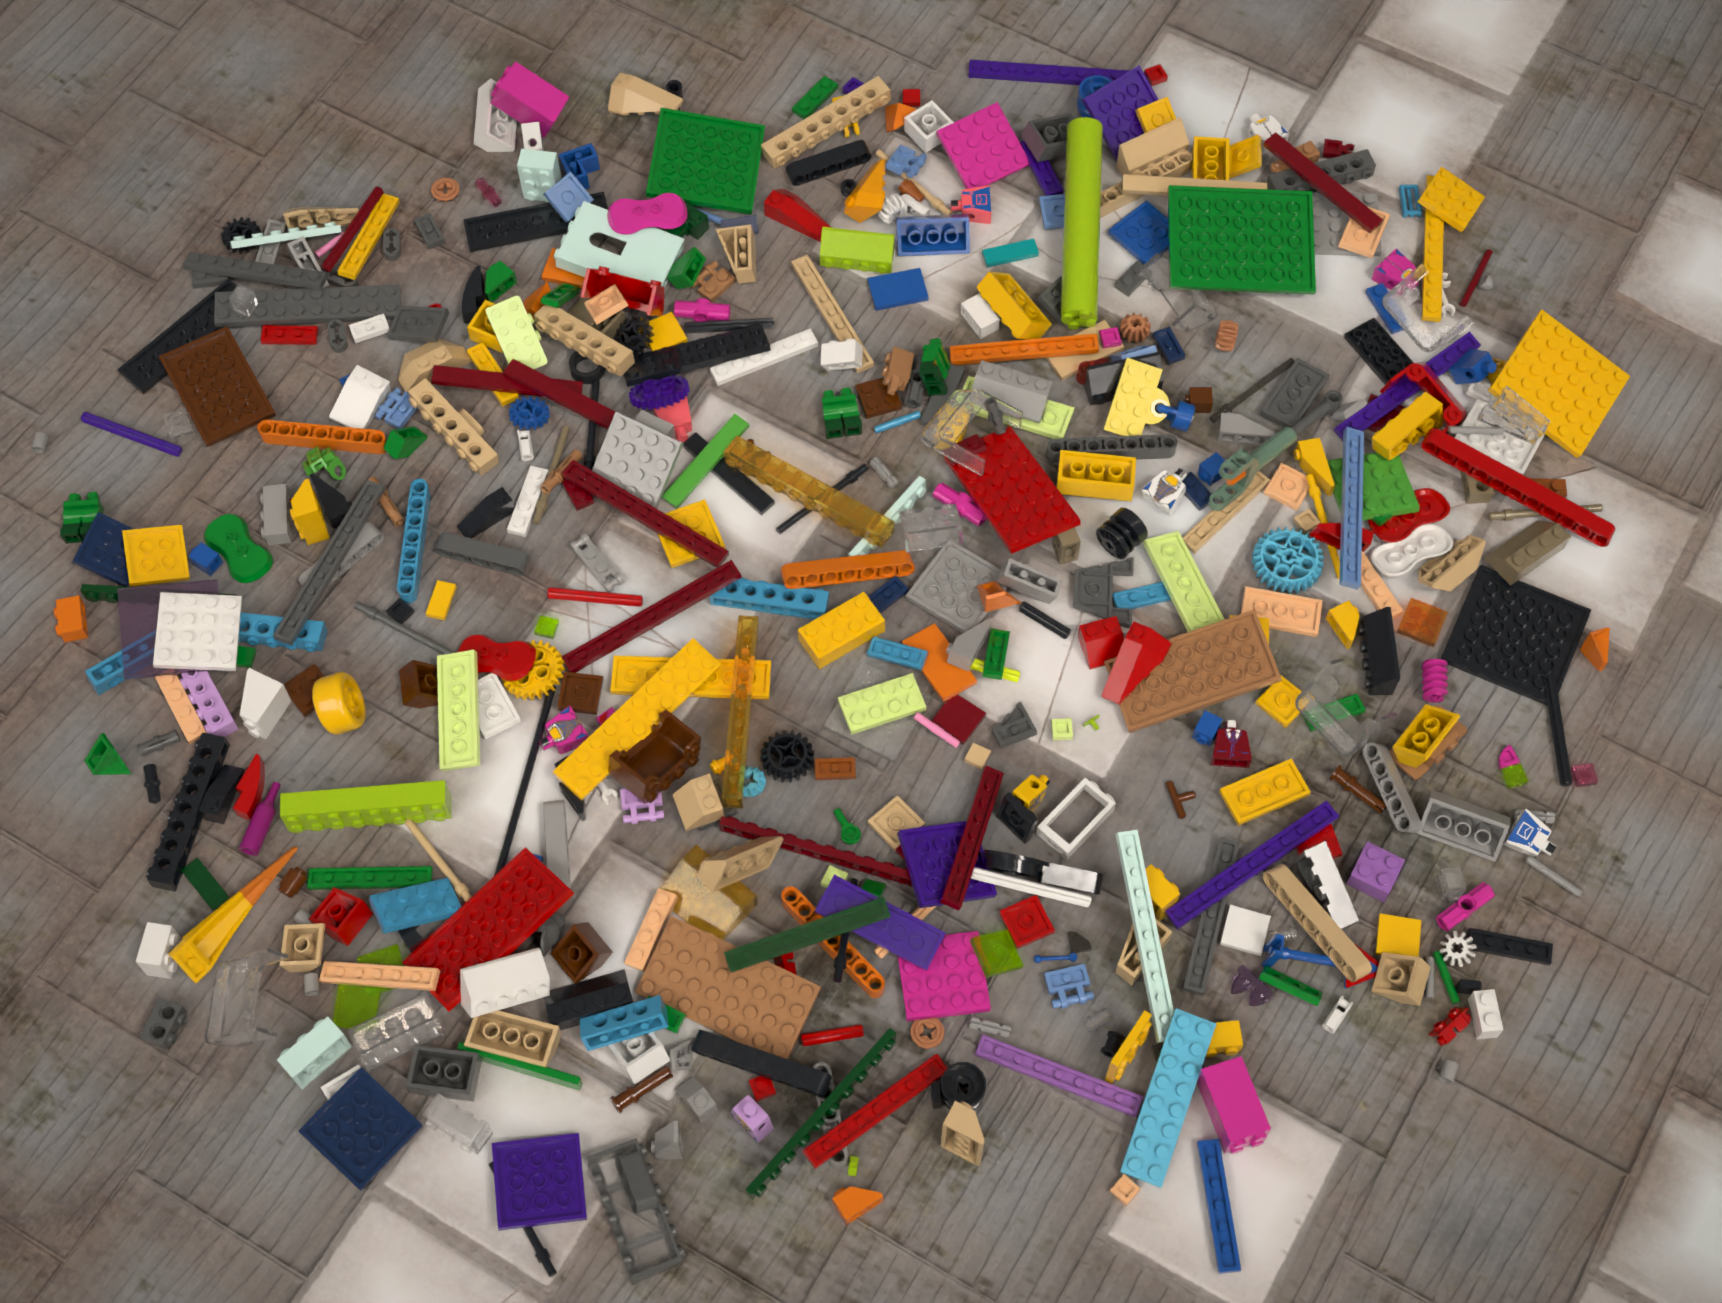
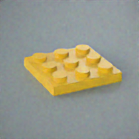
[1417,166,1485,233]
[657,499,726,568]
[122,525,190,586]
[1104,1010,1152,1084]

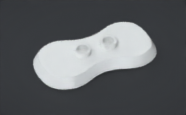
[1370,524,1453,577]

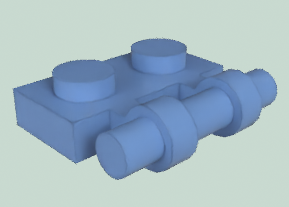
[885,144,927,178]
[374,388,418,429]
[1044,964,1094,1009]

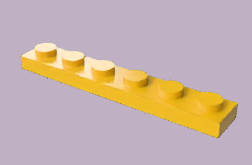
[338,194,400,280]

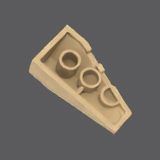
[608,73,683,116]
[283,207,359,230]

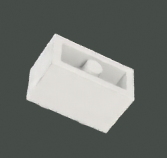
[960,293,1000,339]
[821,339,863,371]
[1468,989,1503,1039]

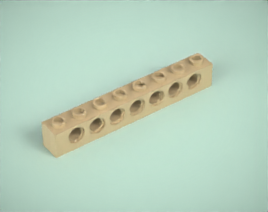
[761,76,891,169]

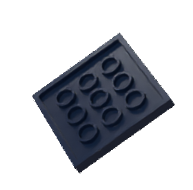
[298,1067,423,1191]

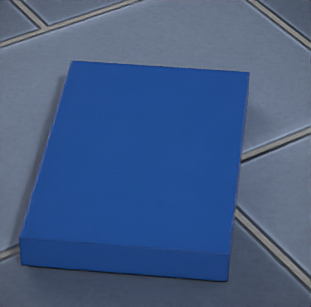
[867,268,929,311]

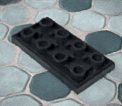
[1344,318,1414,389]

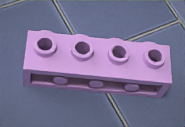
[179,669,239,737]

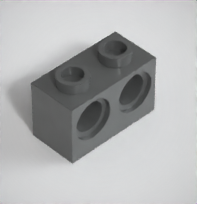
[140,998,187,1051]

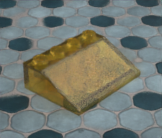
[660,844,758,940]

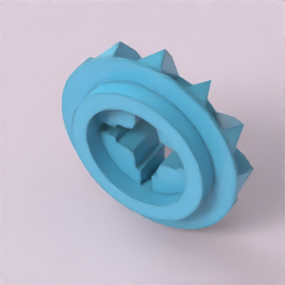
[734,766,766,797]

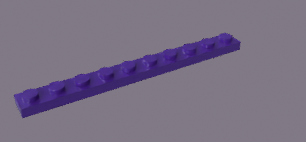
[968,60,1130,85]
[1333,331,1481,442]
[1164,801,1339,930]

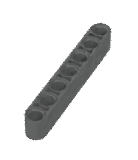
[1046,434,1178,463]

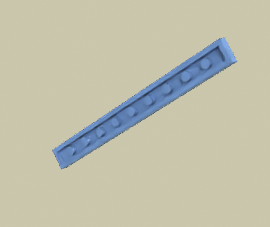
[1339,427,1364,590]

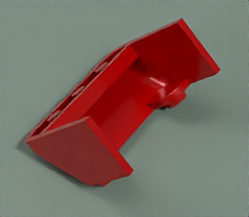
[580,266,664,316]
[1380,362,1467,434]

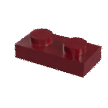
[944,434,986,466]
[561,478,594,511]

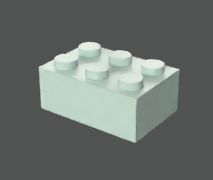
[517,148,562,202]
[277,1017,352,1090]

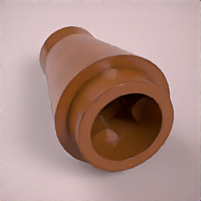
[898,179,925,203]

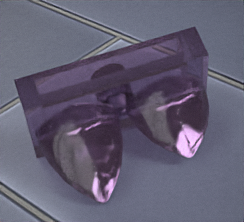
[1231,965,1276,1006]

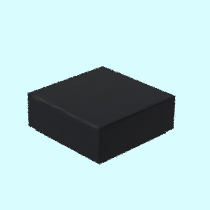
[386,598,414,624]
[1455,979,1481,995]
[931,1082,941,1109]

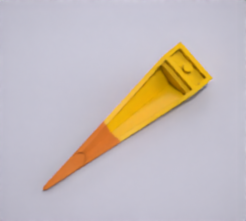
[168,847,297,983]

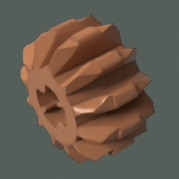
[1119,312,1151,344]
[1215,320,1238,352]

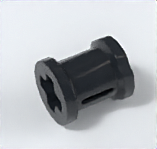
[1100,1031,1126,1058]

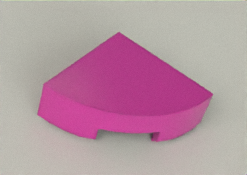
[1498,745,1520,771]

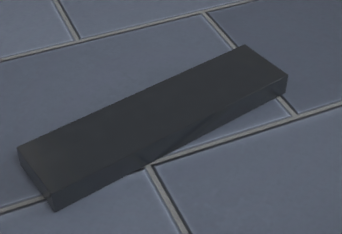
[1467,928,1553,966]

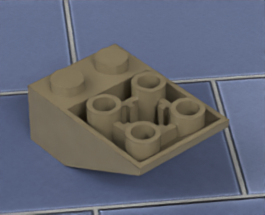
[568,298,626,339]

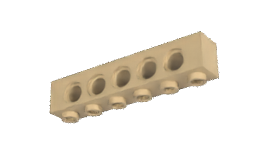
[534,305,635,377]
[408,378,499,476]

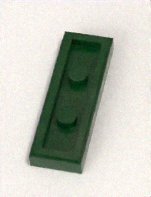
[181,858,230,912]

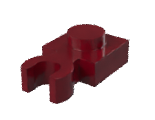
[1322,139,1355,158]

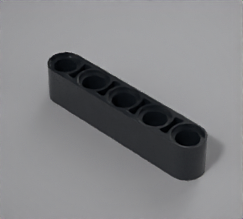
[785,140,872,186]

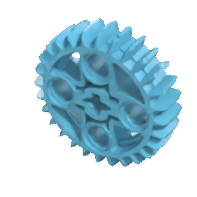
[1252,526,1324,594]

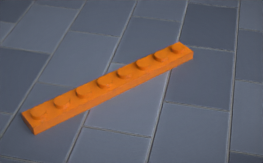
[950,334,1099,365]

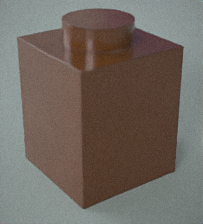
[1184,387,1213,413]

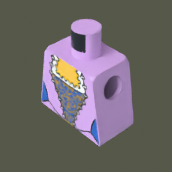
[730,1095,774,1143]

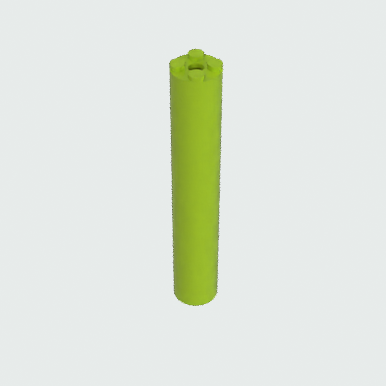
[1061,117,1103,330]

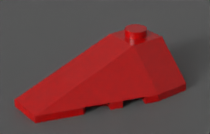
[764,188,832,242]
[1101,621,1172,705]

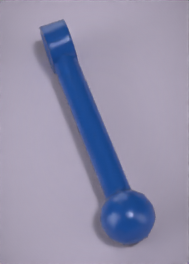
[1034,953,1077,963]

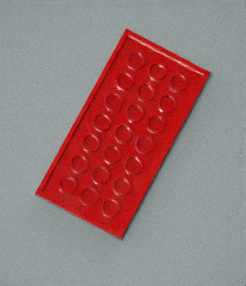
[943,426,1081,554]
[402,847,574,1012]

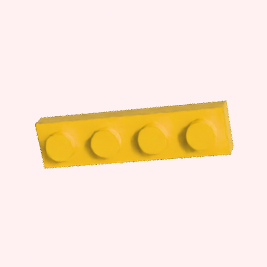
[467,342,519,407]

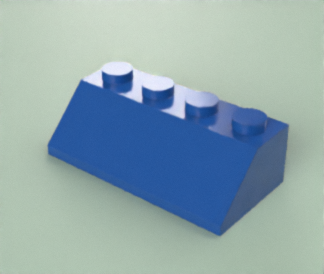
[896,214,970,256]

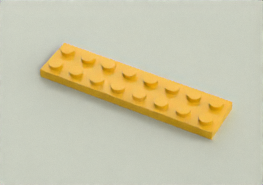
[610,655,771,700]

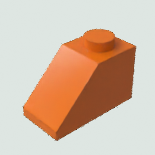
[832,1186,883,1225]

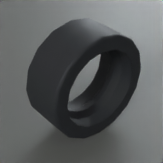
[569,351,605,384]

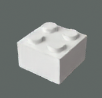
[904,101,954,153]
[136,922,183,979]

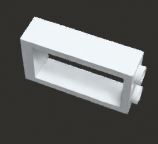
[1036,778,1116,861]

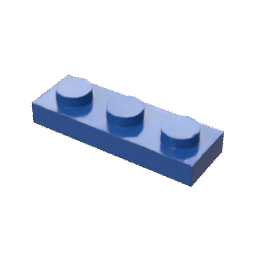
[1365,283,1409,334]

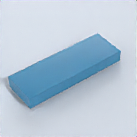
[1112,582,1171,609]
[866,636,929,671]

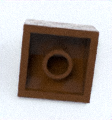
[399,660,438,709]
[550,922,613,984]

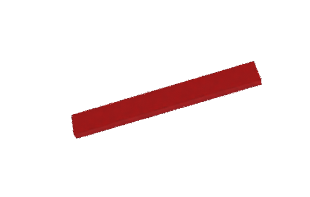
[802,1053,948,1170]

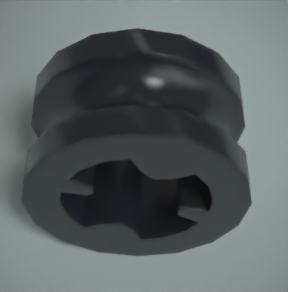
[841,179,857,197]

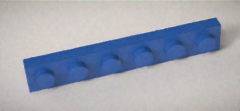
[1197,1139,1241,1274]

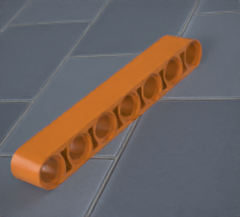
[257,420,387,454]
[780,550,915,589]
[781,886,885,998]

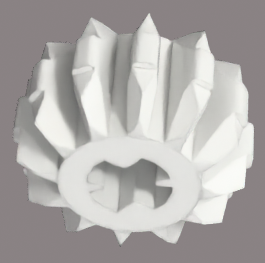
[878,193,908,224]
[1440,931,1477,967]

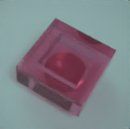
[1571,763,1598,787]

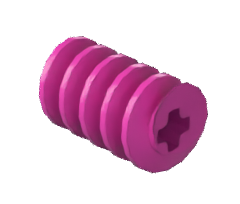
[1422,659,1448,703]

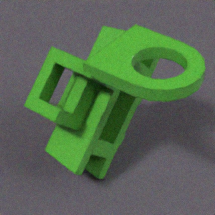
[302,446,346,480]

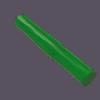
[1433,951,1460,1005]

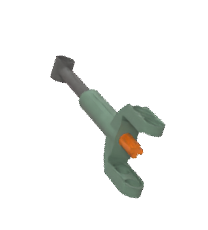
[1208,390,1342,511]

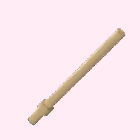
[876,150,953,215]
[405,820,472,902]

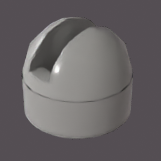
[1478,274,1494,290]

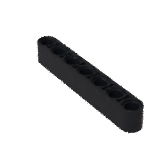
[691,1030,832,1097]

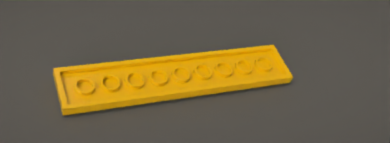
[553,638,722,801]

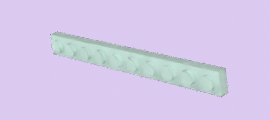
[1115,830,1174,1043]

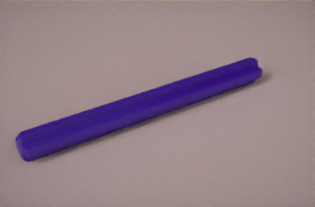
[81,412,183,457]

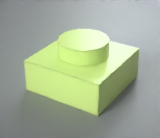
[1051,718,1073,741]
[821,865,848,888]

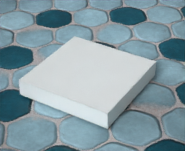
[1220,905,1271,956]

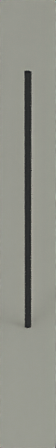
[494,685,557,876]

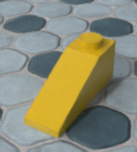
[1293,438,1335,496]

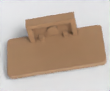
[1389,705,1467,781]

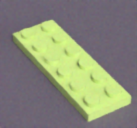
[956,376,1074,439]
[1143,531,1225,632]
[437,650,480,771]

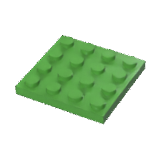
[1327,453,1420,521]

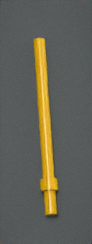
[1306,474,1340,579]

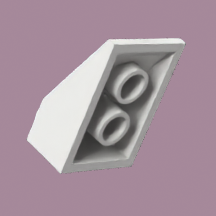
[329,365,391,429]
[607,1032,670,1084]

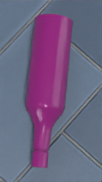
[239,782,281,856]

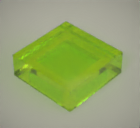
[534,615,559,639]
[1501,763,1529,789]

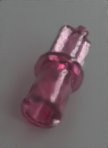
[475,177,502,207]

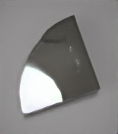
[1067,931,1092,953]

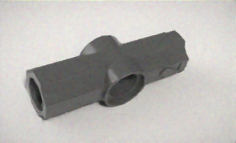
[905,353,926,409]

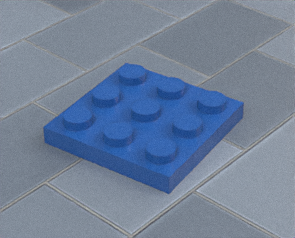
[1108,200,1169,266]

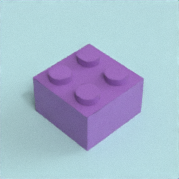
[1346,841,1405,902]

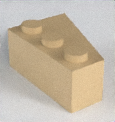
[716,224,756,284]
[1115,919,1172,986]

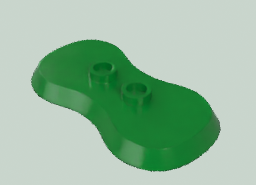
[204,514,273,583]

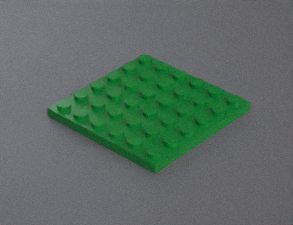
[646,108,765,215]

